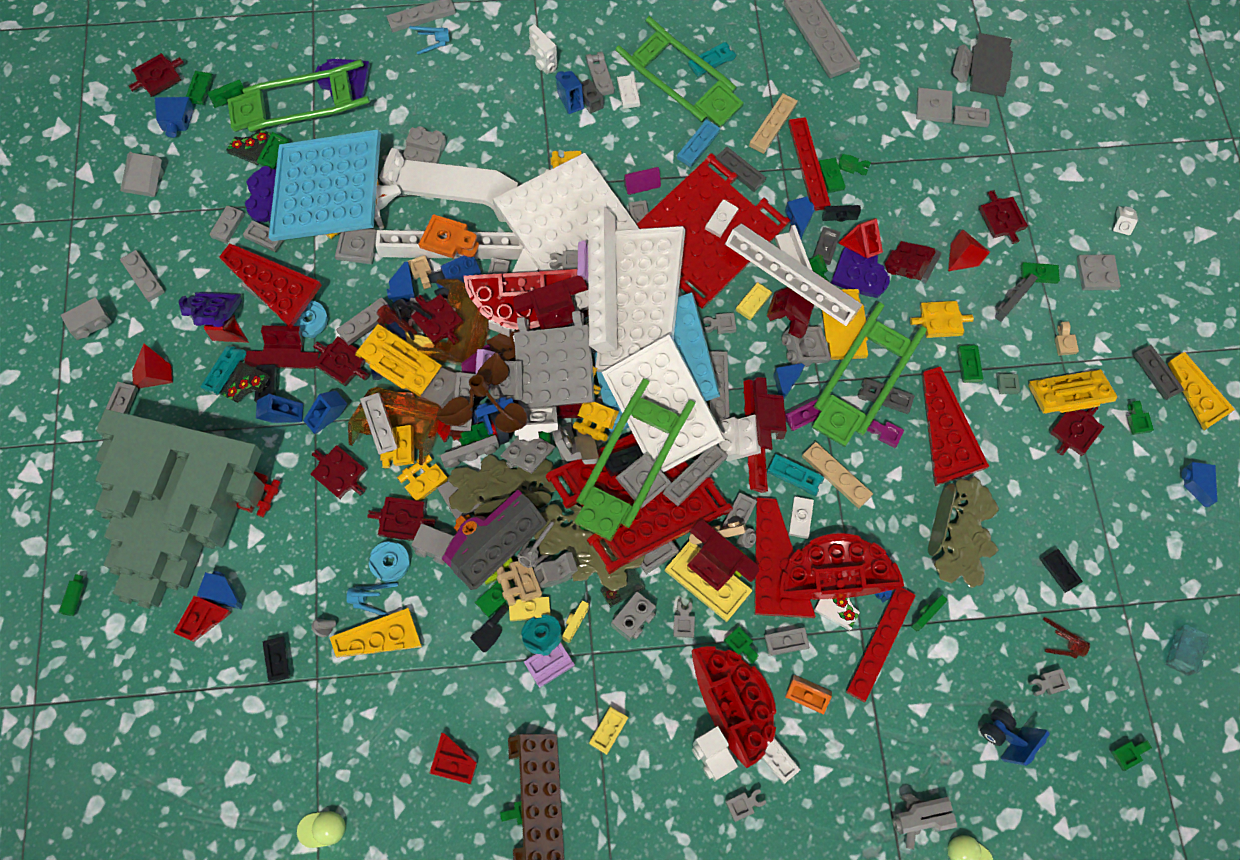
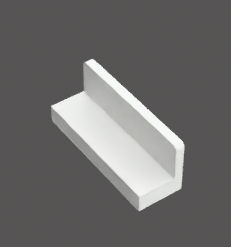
[775,225,812,270]

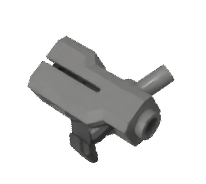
[893,793,957,850]

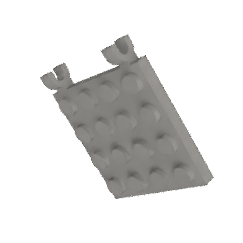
[514,311,595,408]

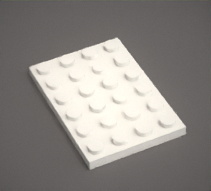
[602,334,725,473]

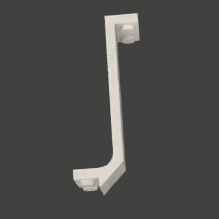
[379,148,518,222]

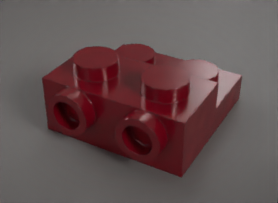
[885,241,936,280]

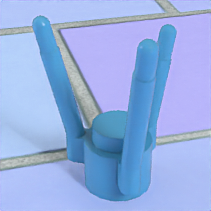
[409,26,449,55]
[347,583,398,616]

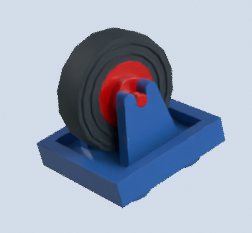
[472,397,514,445]

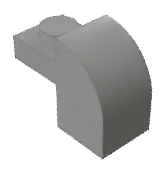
[533,552,578,589]

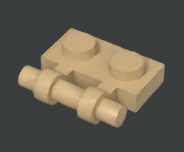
[497,561,542,606]

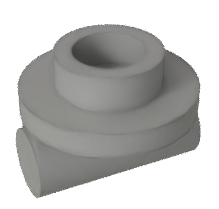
[736,527,756,548]
[311,618,336,637]

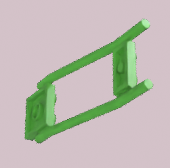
[615,16,744,128]
[227,59,370,132]
[812,302,927,447]
[575,378,695,541]

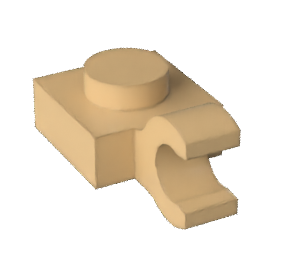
[408,255,432,290]
[1055,321,1079,356]

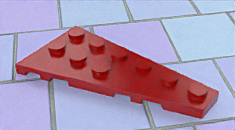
[219,243,322,329]
[922,366,989,486]
[754,498,816,618]

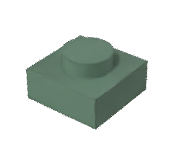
[997,374,1020,394]

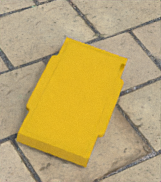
[822,289,868,360]
[356,324,442,397]
[1028,369,1117,414]

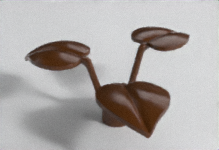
[436,352,528,433]

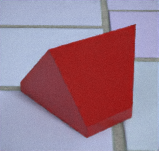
[838,218,883,258]
[948,230,991,271]
[204,314,249,343]
[132,343,173,389]

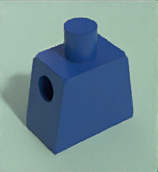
[556,71,584,114]
[155,97,194,138]

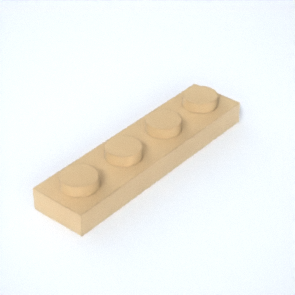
[749,94,798,154]
[802,442,873,509]

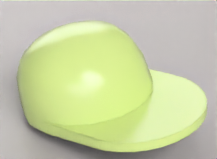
[297,811,346,848]
[948,835,993,860]

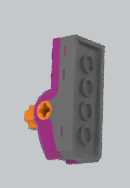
[442,490,547,590]

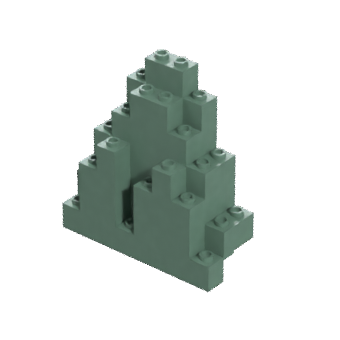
[95,409,265,609]

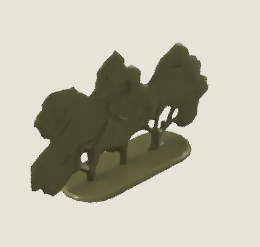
[447,454,561,518]
[928,476,999,588]
[534,501,645,591]

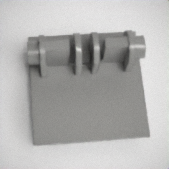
[500,436,555,474]

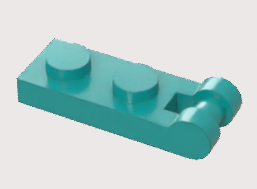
[688,42,736,77]
[200,345,246,396]
[767,454,824,496]

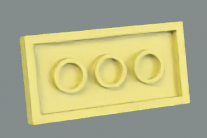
[665,541,753,622]

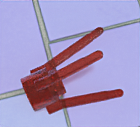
[376,304,417,335]
[1043,617,1090,659]

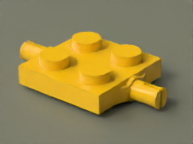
[910,301,974,338]

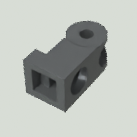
[581,79,604,114]

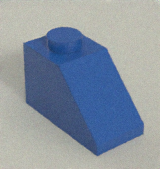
[785,196,815,239]
[387,262,415,304]
[303,391,347,434]
[256,394,303,423]
[1182,462,1218,507]
[197,571,243,609]

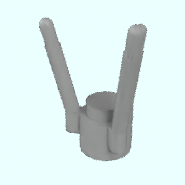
[517,522,554,568]

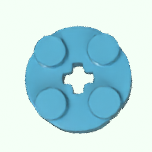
[294,301,328,338]
[369,542,410,583]

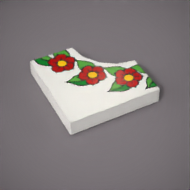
[814,598,860,631]

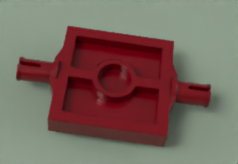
[128,53,184,97]
[979,190,1028,244]
[411,294,464,345]
[313,336,369,387]
[1050,407,1104,456]
[310,445,366,499]
[367,497,436,541]

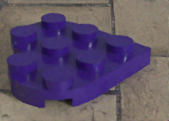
[315,59,370,102]
[245,166,276,223]
[831,247,890,298]
[179,292,242,327]

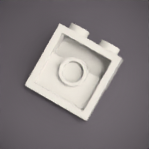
[529,24,557,74]
[515,406,558,441]
[717,415,761,461]

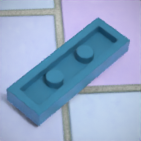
[677,120,721,167]

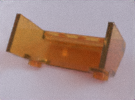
[417,279,489,366]
[348,387,441,466]

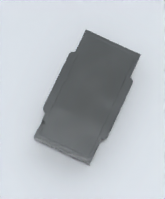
[970,33,1013,97]

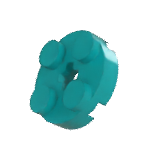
[521,614,563,656]

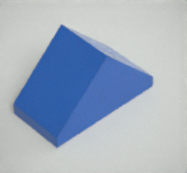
[773,363,805,399]

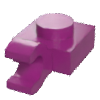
[867,420,904,448]

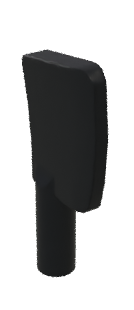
[470,605,508,653]

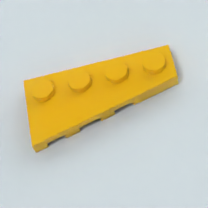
[1167,351,1235,430]
[330,608,422,658]

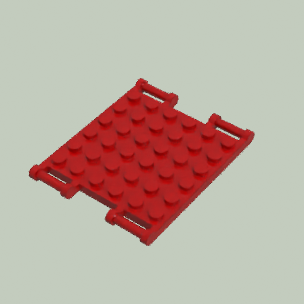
[636,153,791,309]
[545,434,733,574]

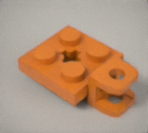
[418,214,479,259]

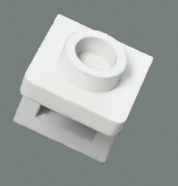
[1113,206,1138,235]

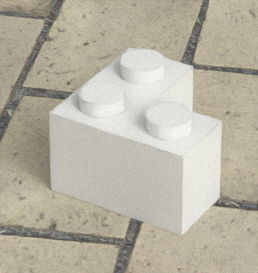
[692,726,738,782]

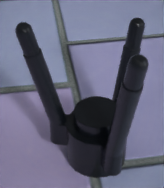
[392,299,432,340]

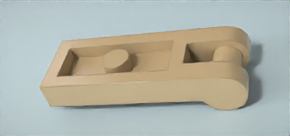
[689,521,747,544]

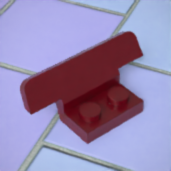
[513,276,588,330]
[767,287,814,338]
[245,325,320,369]
[753,377,787,450]
[687,521,759,591]

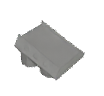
[120,151,164,197]

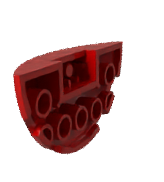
[464,269,577,330]
[780,533,904,600]
[692,646,776,768]

